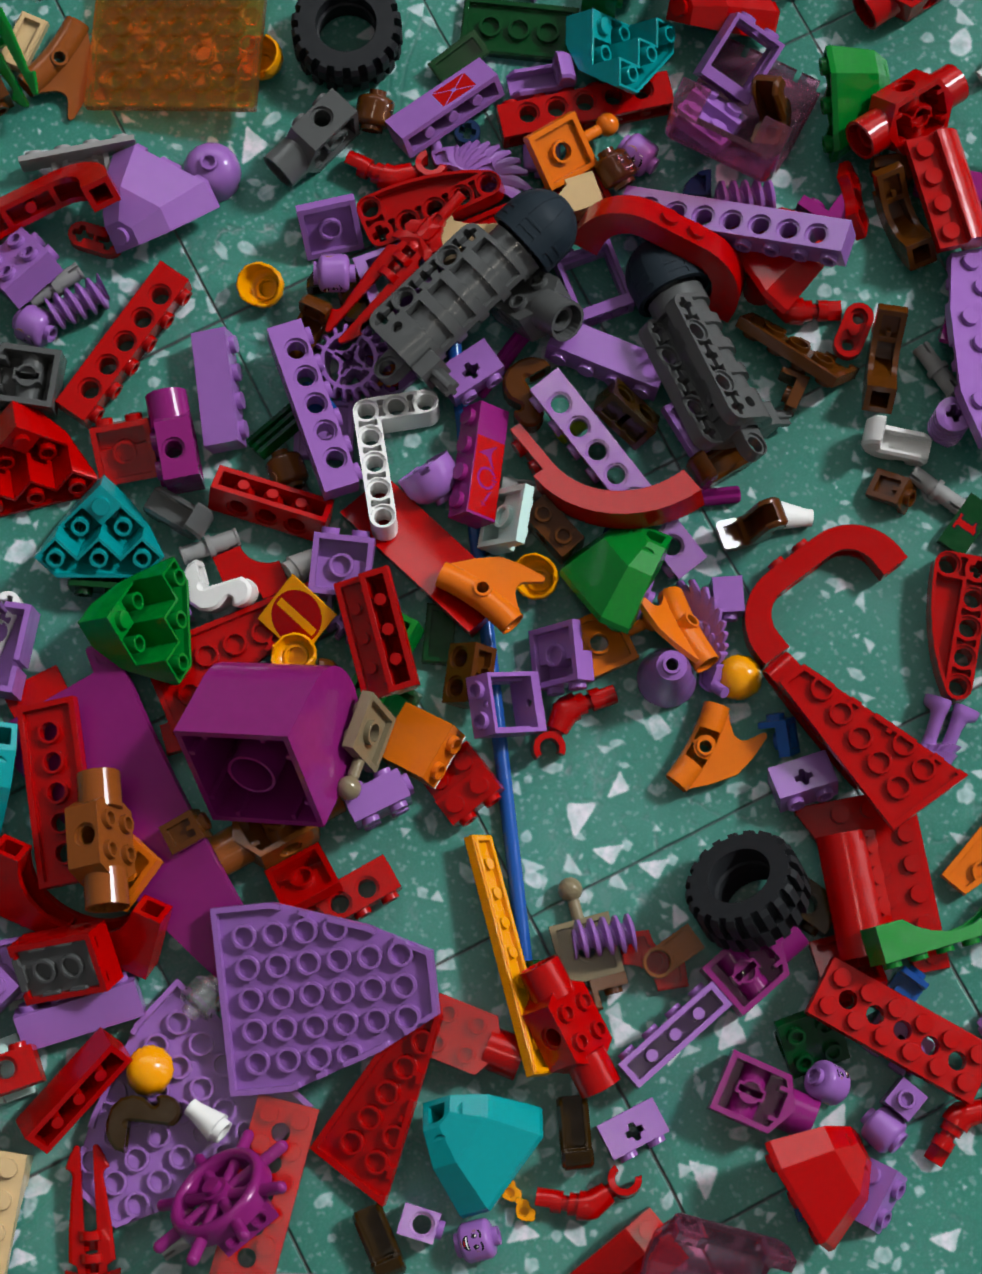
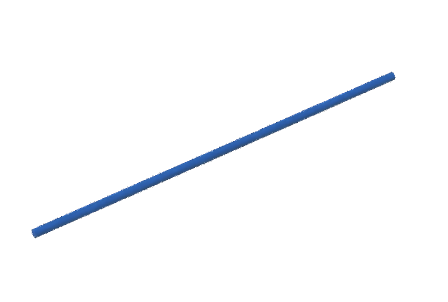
[447,342,533,963]

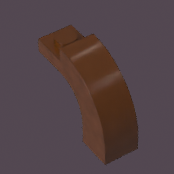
[872,161,937,271]
[862,303,908,414]

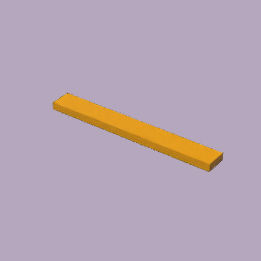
[464,835,552,1077]

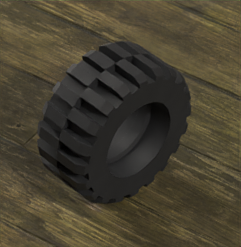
[291,0,403,92]
[685,830,811,952]

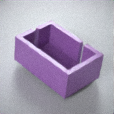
[0,601,41,701]

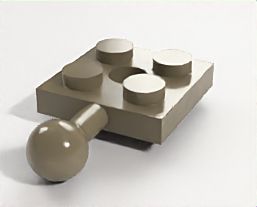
[337,690,396,801]
[548,877,624,982]

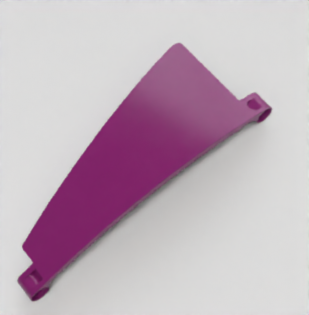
[8,646,243,979]

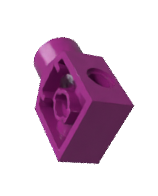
[145,387,206,494]
[699,926,809,1018]
[706,1049,821,1135]

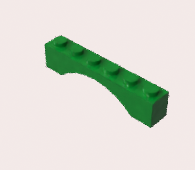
[860,906,982,970]

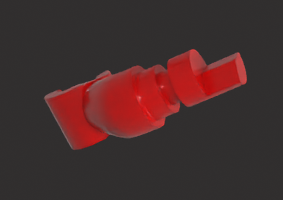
[344,150,447,190]
[743,277,842,325]
[530,684,618,760]
[924,1099,982,1167]
[535,1165,642,1221]

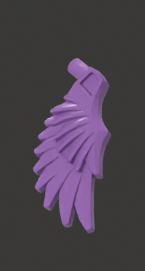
[430,139,533,199]
[676,579,729,698]

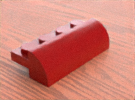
[903,128,982,253]
[333,565,421,699]
[816,829,893,961]

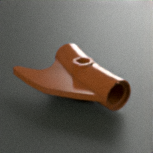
[16,16,94,121]

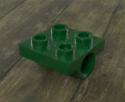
[774,1010,851,1079]

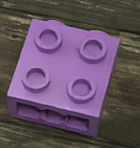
[0,227,63,309]
[343,767,415,831]

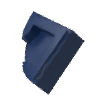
[682,169,711,198]

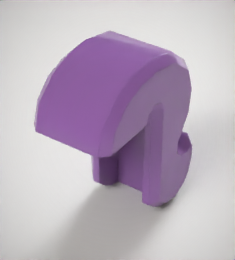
[506,51,577,101]

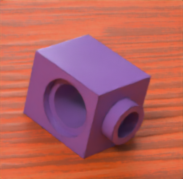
[709,575,745,623]
[879,1077,929,1122]
[396,1202,446,1245]

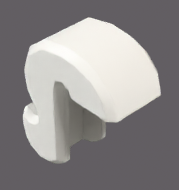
[861,415,932,466]
[184,559,259,613]

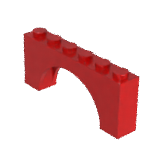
[0,834,173,980]

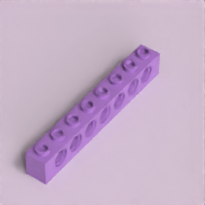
[623,185,856,267]
[529,367,707,580]

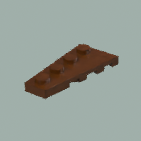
[735,312,860,388]

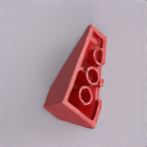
[569,1207,688,1274]

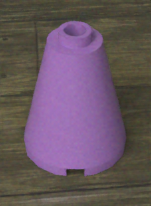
[637,648,697,709]

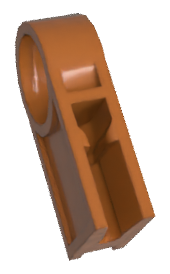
[642,923,705,979]

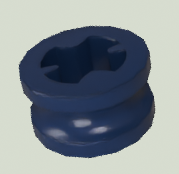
[455,119,480,147]

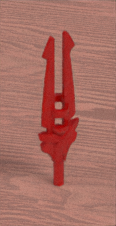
[325,190,466,344]
[65,1144,121,1274]

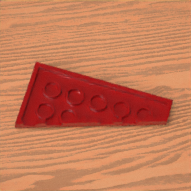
[150,582,308,735]
[779,664,968,832]
[310,1014,443,1207]

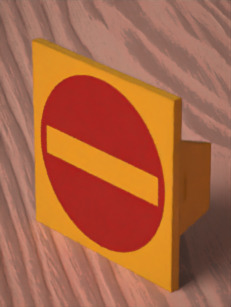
[258,574,337,643]

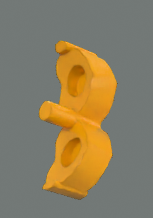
[502,1180,536,1222]

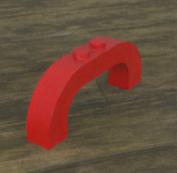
[0,161,121,240]
[574,195,745,323]
[742,524,908,670]

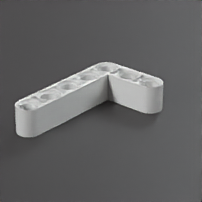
[353,389,440,541]

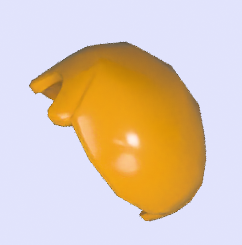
[240,34,284,81]
[236,261,285,309]
[515,552,559,600]
[270,632,317,665]
[720,654,763,701]
[126,1045,174,1097]

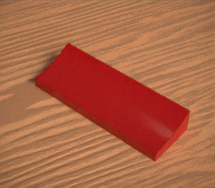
[340,481,489,638]

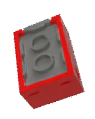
[7,919,124,1006]

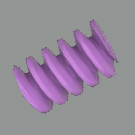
[714,179,776,208]
[44,273,110,330]
[927,397,969,448]
[571,913,637,960]

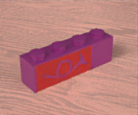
[448,400,509,529]

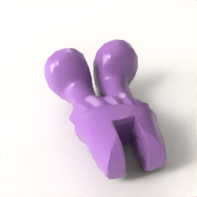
[919,693,980,765]

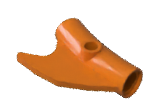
[435,556,545,634]
[640,586,719,673]
[665,701,767,792]

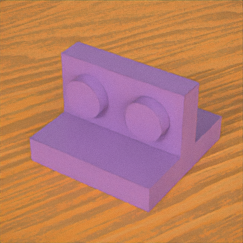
[295,193,365,261]

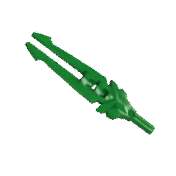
[0,7,39,108]

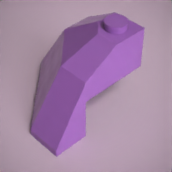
[103,143,220,254]

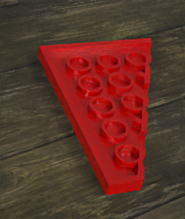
[793,795,950,973]

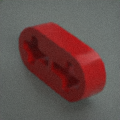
[68,221,122,259]

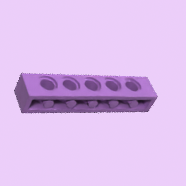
[267,318,363,501]

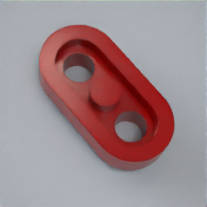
[832,303,874,361]

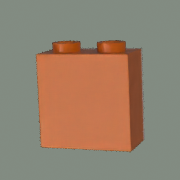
[382,702,466,789]

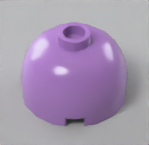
[183,142,242,203]
[398,450,456,506]

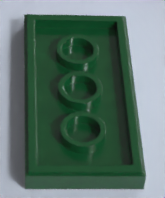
[460,0,579,63]

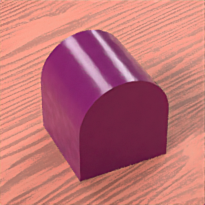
[173,662,358,827]

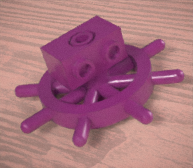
[153,1129,288,1267]

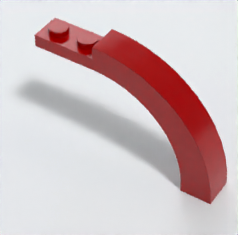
[510,423,705,529]

